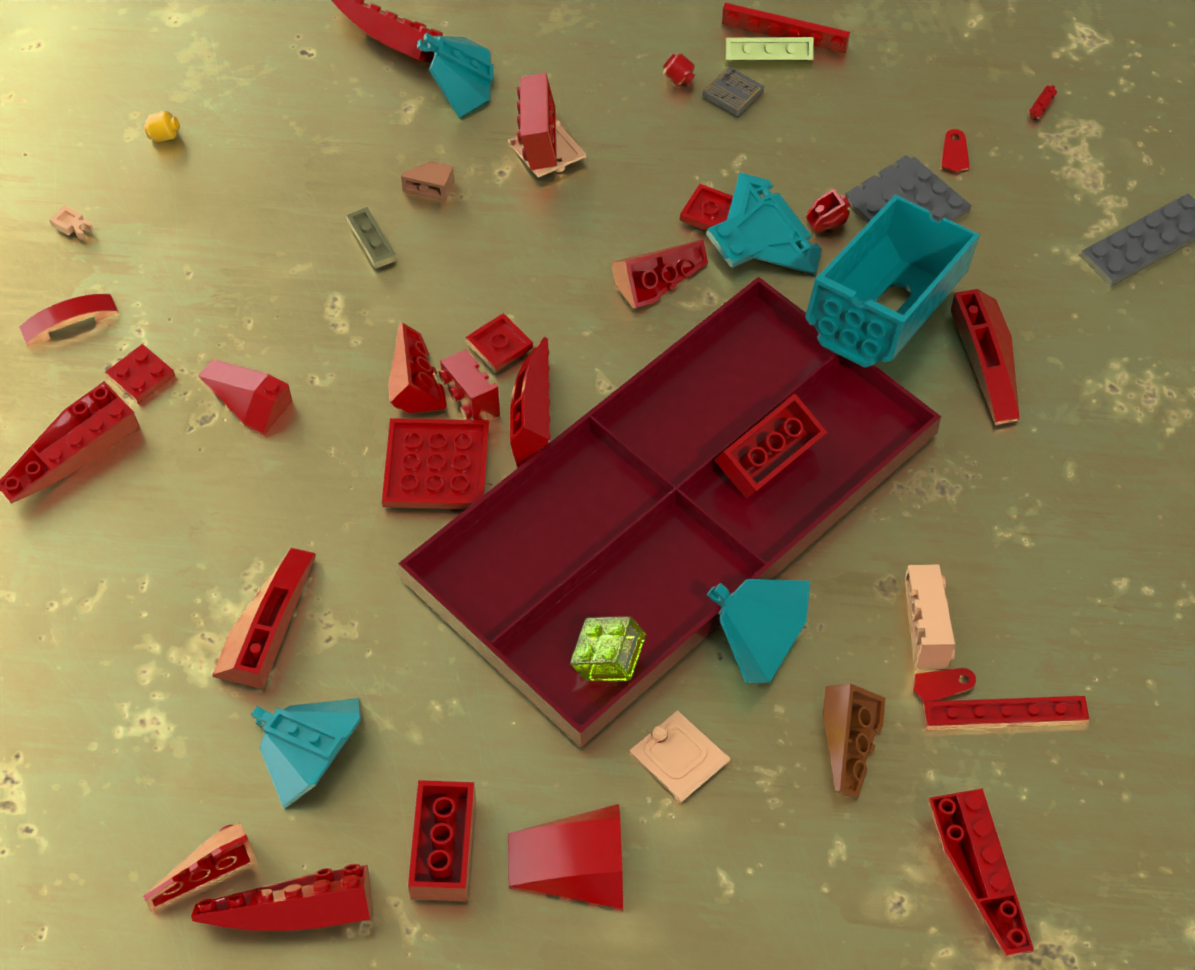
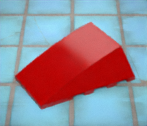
[508,804,623,911]

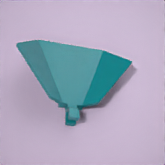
[417,33,494,118]
[707,579,810,684]
[251,698,361,809]

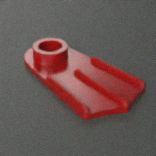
[941,129,970,173]
[913,668,976,703]

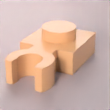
[50,205,94,240]

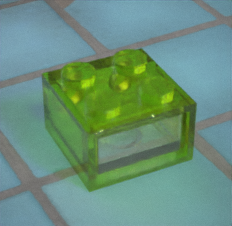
[570,617,646,681]

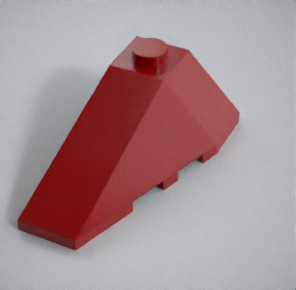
[611,240,708,308]
[388,322,447,414]
[198,359,292,436]
[143,822,257,911]

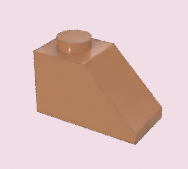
[401,161,454,201]

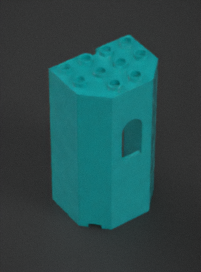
[805,195,980,367]

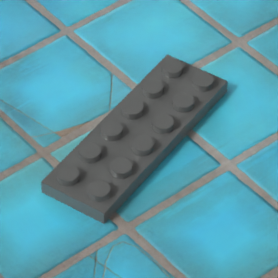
[1080,193,1195,287]

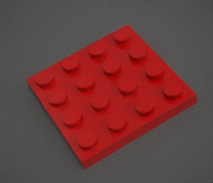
[382,418,489,509]

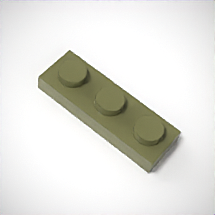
[346,207,397,269]

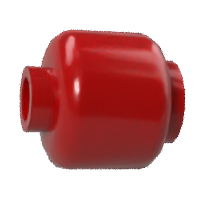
[663,54,695,87]

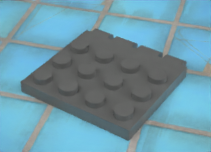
[844,155,971,224]

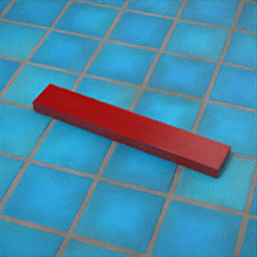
[923,696,1090,730]

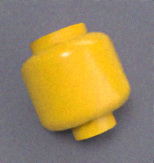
[144,111,180,143]

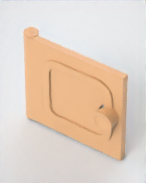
[508,119,587,177]
[629,710,730,803]

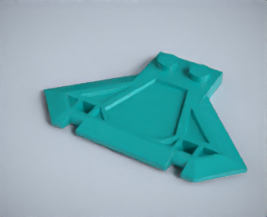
[706,172,822,275]

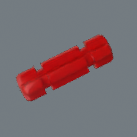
[1028,85,1057,119]

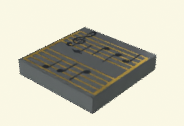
[702,67,764,117]

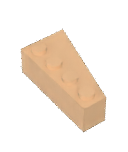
[905,565,955,670]

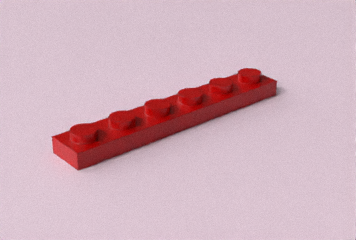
[722,3,850,54]

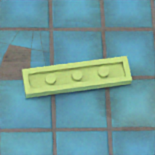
[726,37,814,61]

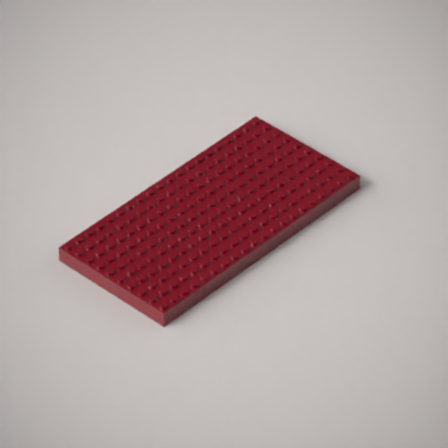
[398,276,941,748]

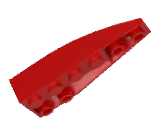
[331,0,443,62]
[950,289,1020,425]
[510,337,551,468]
[0,381,140,504]
[212,548,316,689]
[928,788,1034,957]
[191,864,372,931]

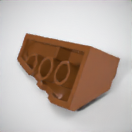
[823,683,886,798]

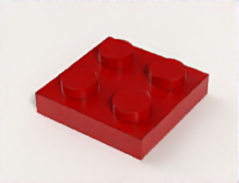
[679,184,733,231]
[465,313,533,373]
[105,344,175,404]

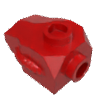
[806,188,851,233]

